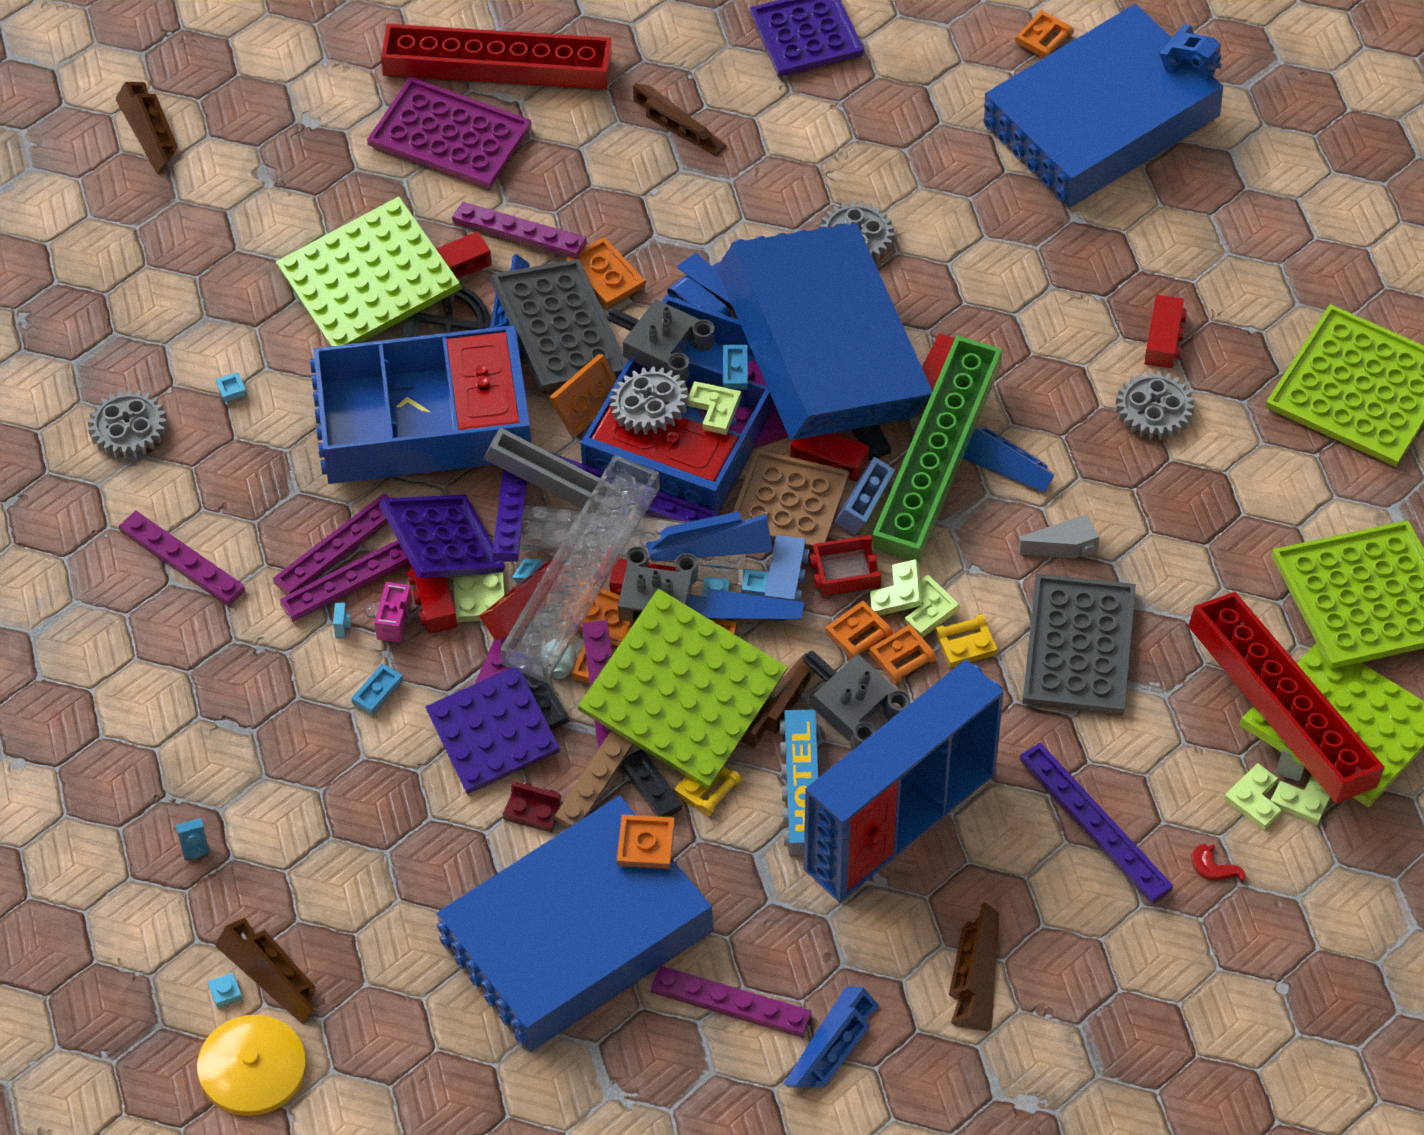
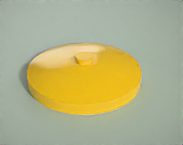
[197,1015,306,1116]

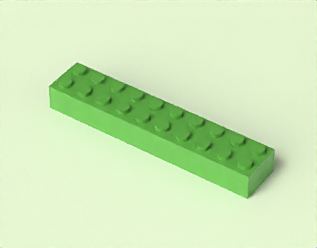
[872,335,1002,563]

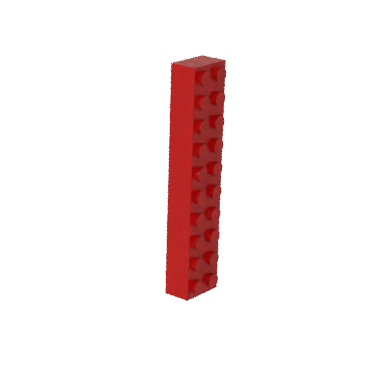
[381,24,612,90]
[1188,592,1385,804]

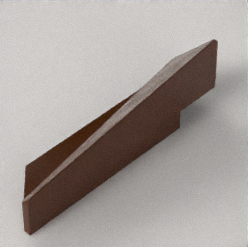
[116,82,178,173]
[633,83,726,156]
[740,653,815,748]
[949,903,999,1031]
[216,918,315,1024]

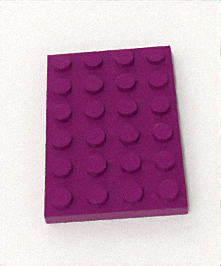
[367,77,532,189]

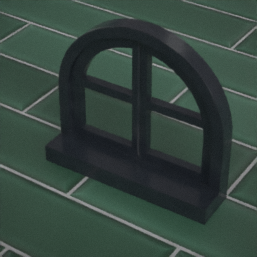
[401,285,490,338]

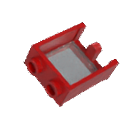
[809,535,881,598]

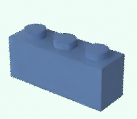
[834,457,895,536]
[764,535,810,602]

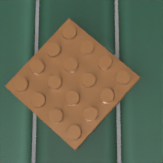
[733,449,850,551]

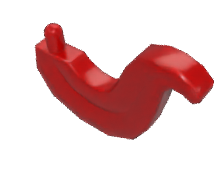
[1191,844,1245,882]

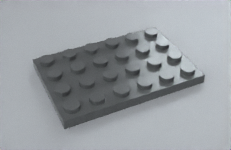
[490,259,627,391]
[1022,573,1136,715]

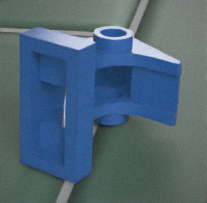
[1159,24,1222,80]

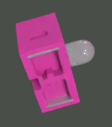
[364,582,413,643]

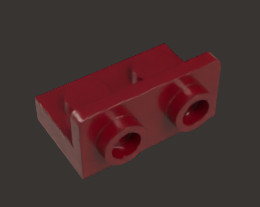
[503,781,562,833]

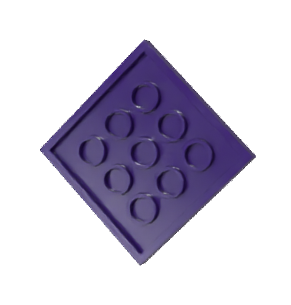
[750,0,864,77]
[379,495,506,579]
[425,665,560,794]

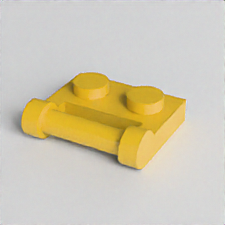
[935,614,998,668]
[674,767,742,816]

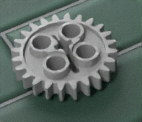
[819,201,894,261]
[610,367,689,435]
[1116,371,1195,440]
[88,389,167,459]

